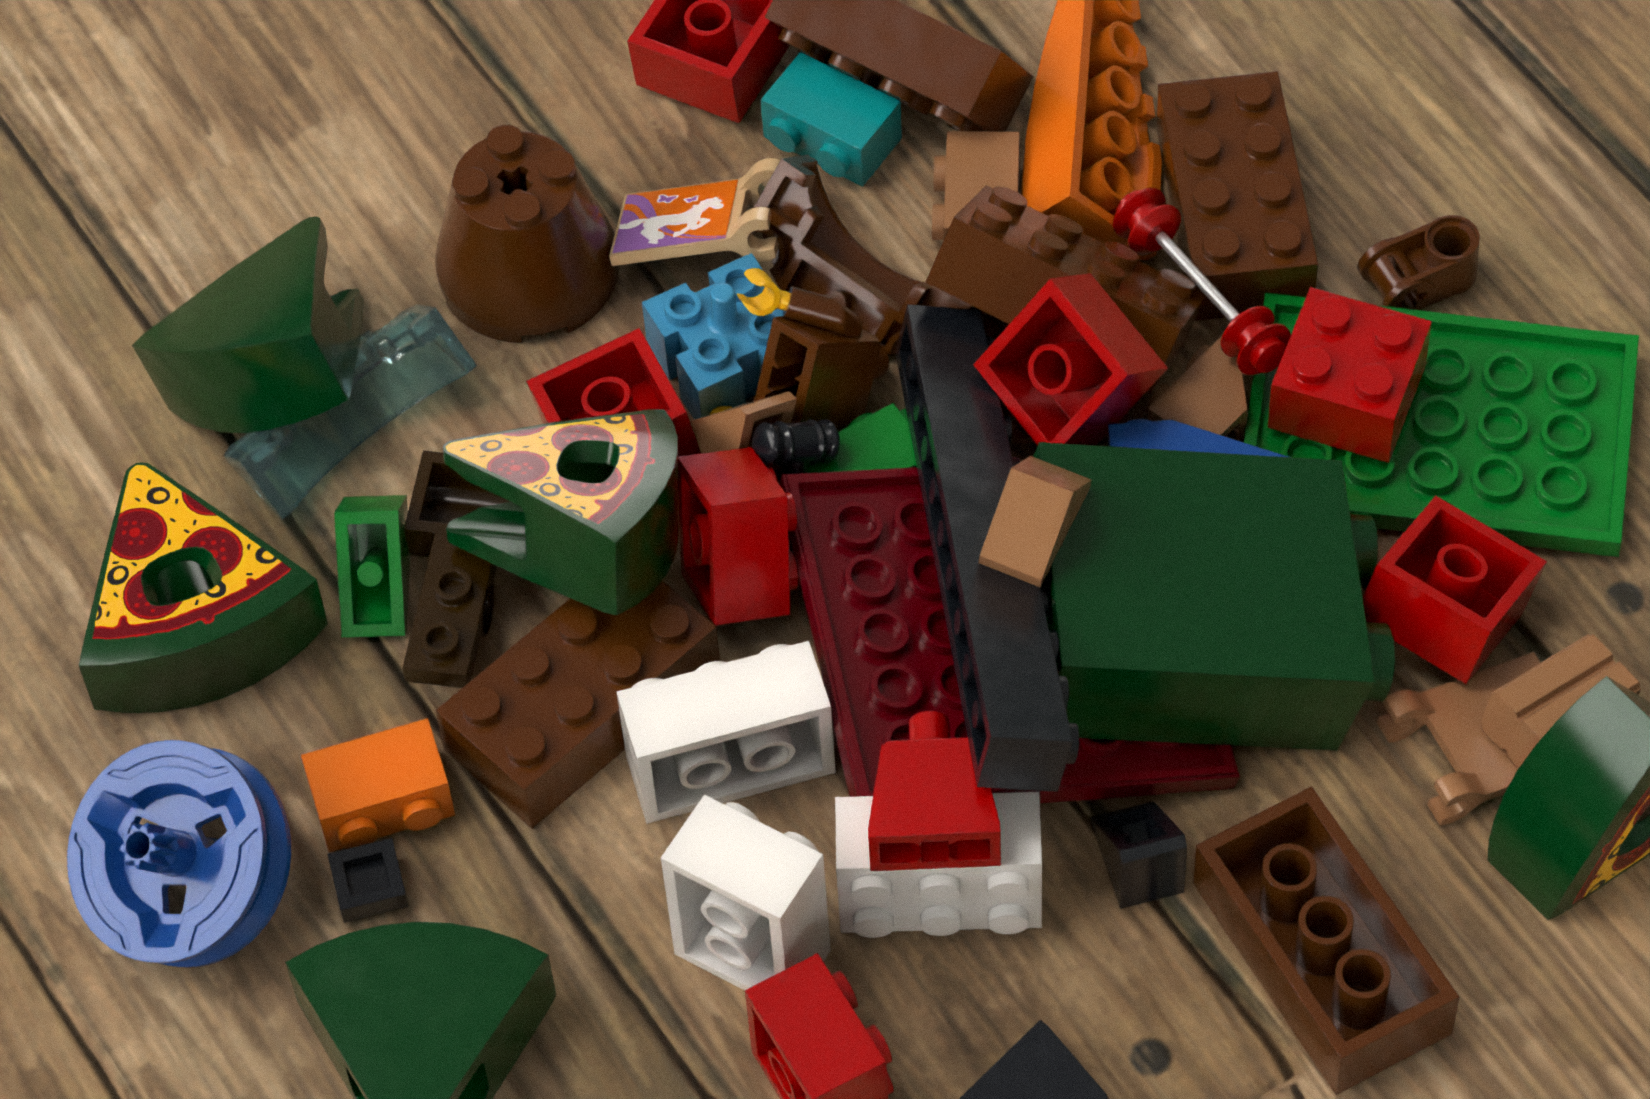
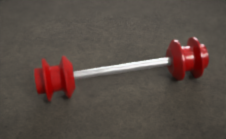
[1113,188,1291,375]

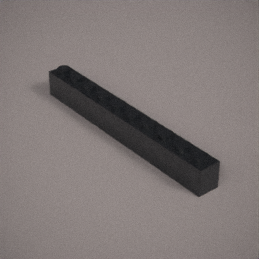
[895,304,1079,792]

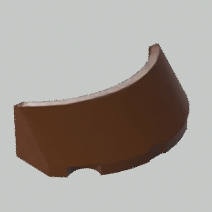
[754,154,984,354]

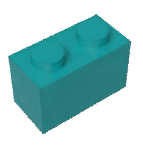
[761,52,902,187]

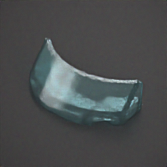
[223,304,477,520]

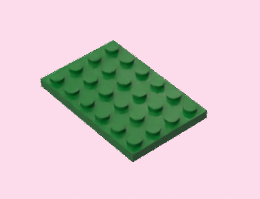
[1244,293,1639,557]

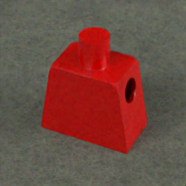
[868,711,1001,871]

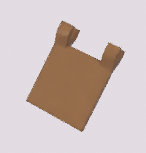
[1376,652,1541,826]

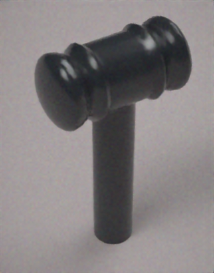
[752,419,840,555]

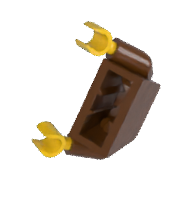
[710,268,889,431]

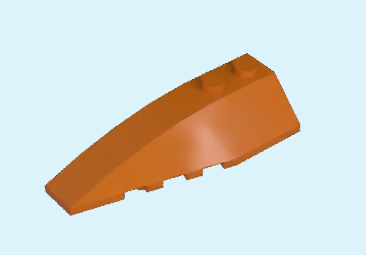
[1021,0,1162,260]

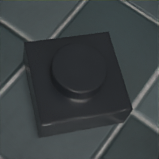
[327,838,409,923]

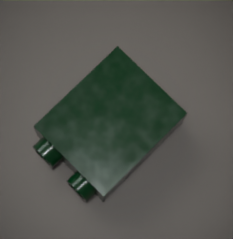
[1033,442,1395,751]

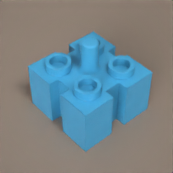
[642,253,783,420]

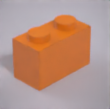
[301,718,455,852]

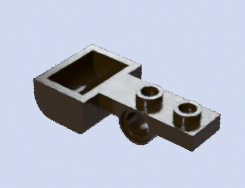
[402,450,510,688]

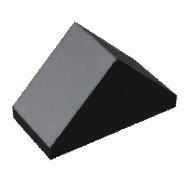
[1091,801,1187,909]

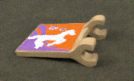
[609,158,780,266]

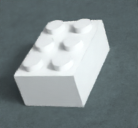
[617,641,836,824]
[835,792,1042,938]
[661,794,831,990]

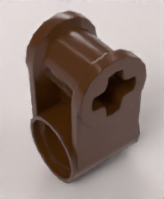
[1357,215,1480,310]

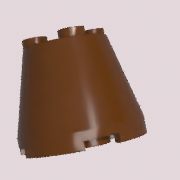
[435,125,619,343]

